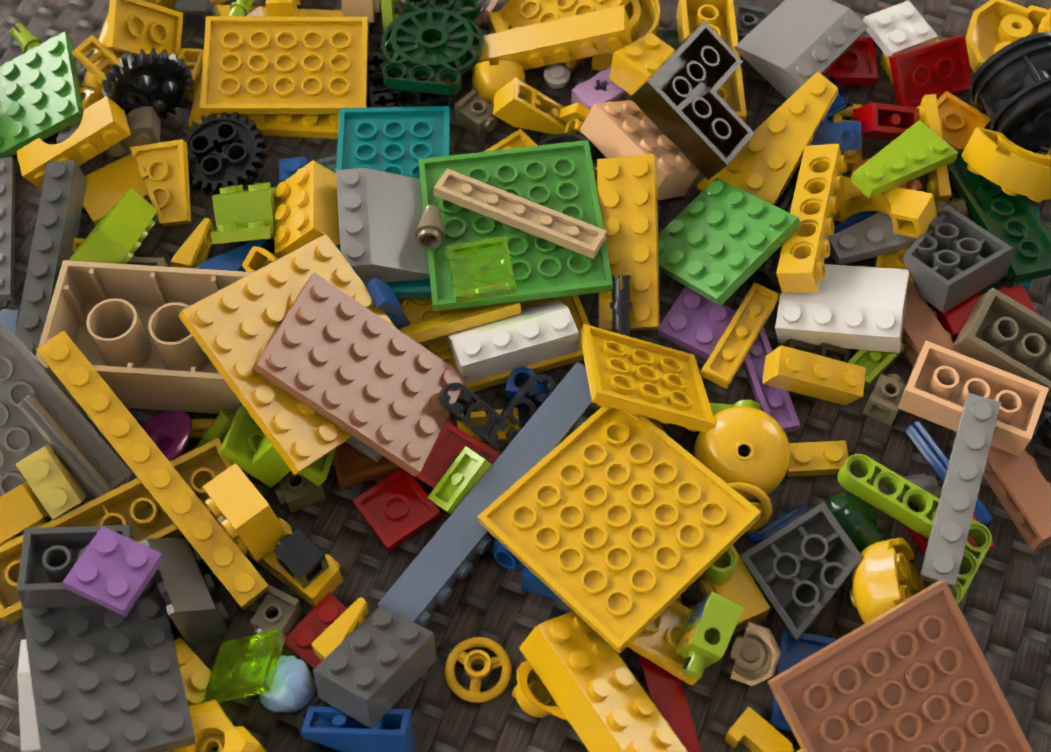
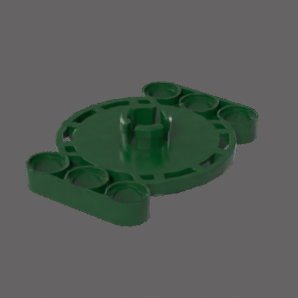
[381,0,483,95]

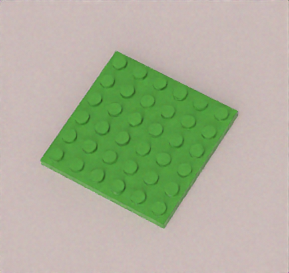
[418,140,613,312]

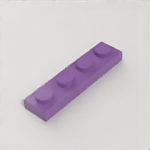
[742,327,800,433]

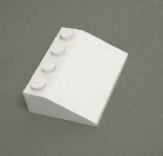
[775,264,910,353]

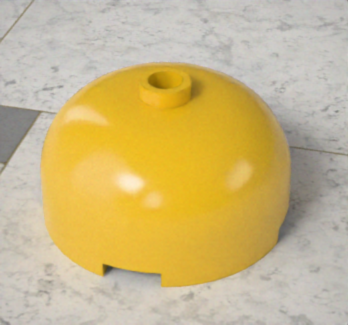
[694,406,790,502]
[850,537,925,624]

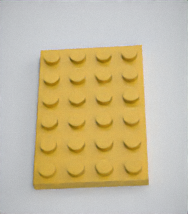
[200,16,368,114]

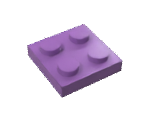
[657,286,737,360]
[62,526,164,617]

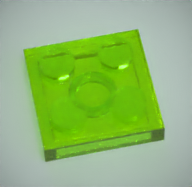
[447,236,517,303]
[204,629,285,703]

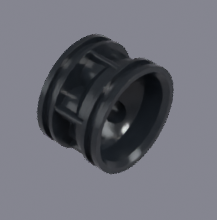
[969,31,1051,153]

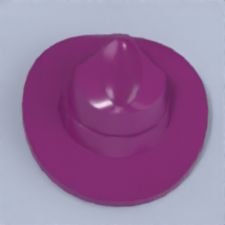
[141,411,192,462]

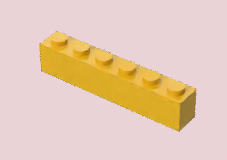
[474,5,631,70]

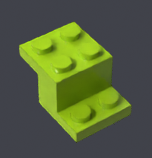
[211,182,276,244]
[218,405,336,488]

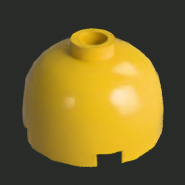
[472,60,525,106]

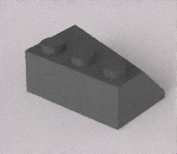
[903,204,1013,313]
[740,502,863,641]
[141,537,229,649]

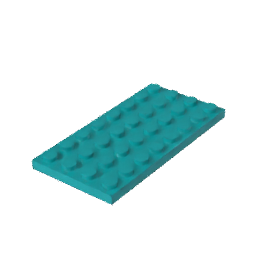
[336,106,450,298]

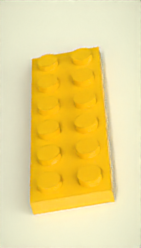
[597,154,660,331]

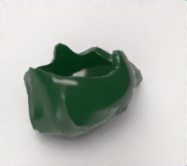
[826,491,884,552]

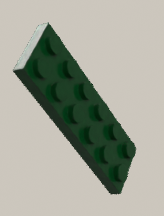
[947,148,1051,283]

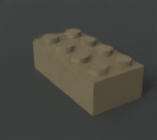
[952,288,1051,399]

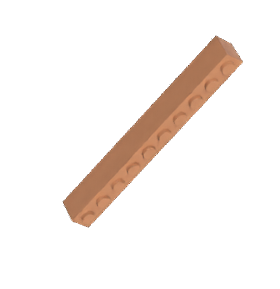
[901,278,1051,552]

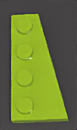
[850,120,958,199]

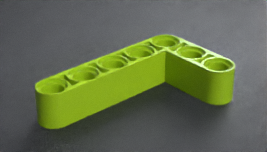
[837,454,992,604]

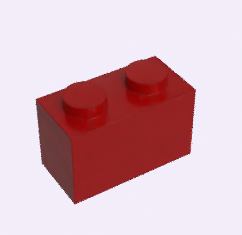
[853,103,919,141]

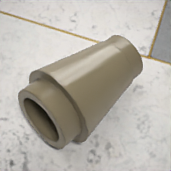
[415,205,445,250]

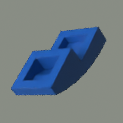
[366,277,409,328]

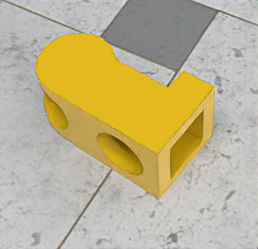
[724,706,794,752]

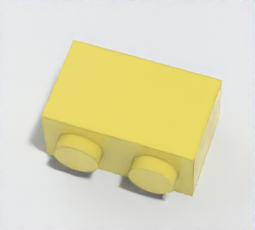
[15,444,87,520]

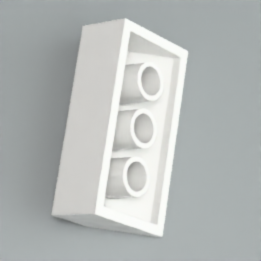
[446,300,579,384]

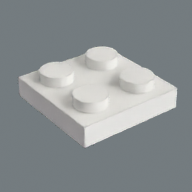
[863,0,938,59]

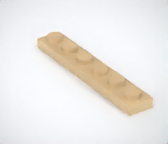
[434,168,607,259]

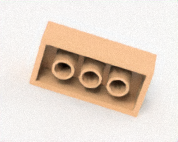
[580,100,700,200]
[897,341,1049,457]

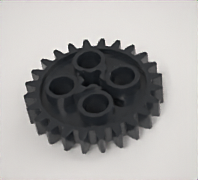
[102,48,194,120]
[178,112,267,195]

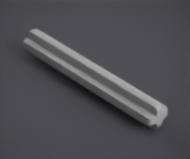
[18,394,114,498]

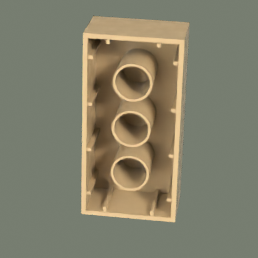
[35,260,253,414]

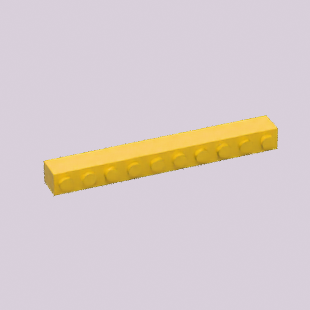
[36,330,269,610]

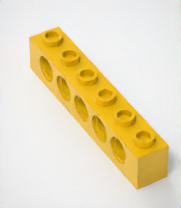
[776,144,847,293]

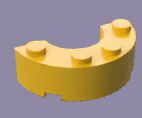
[592,0,660,71]
[961,127,1051,202]

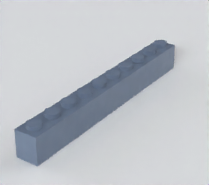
[377,362,601,628]

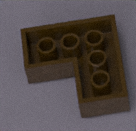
[630,21,755,180]

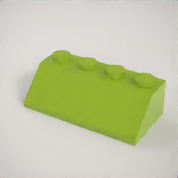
[68,188,158,264]

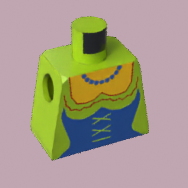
[676,592,744,680]

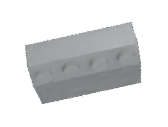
[734,0,869,100]
[336,168,430,285]

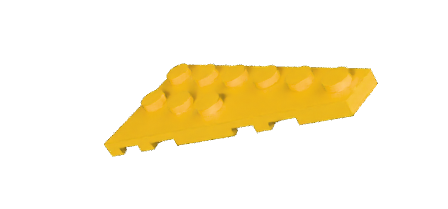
[696,71,838,206]

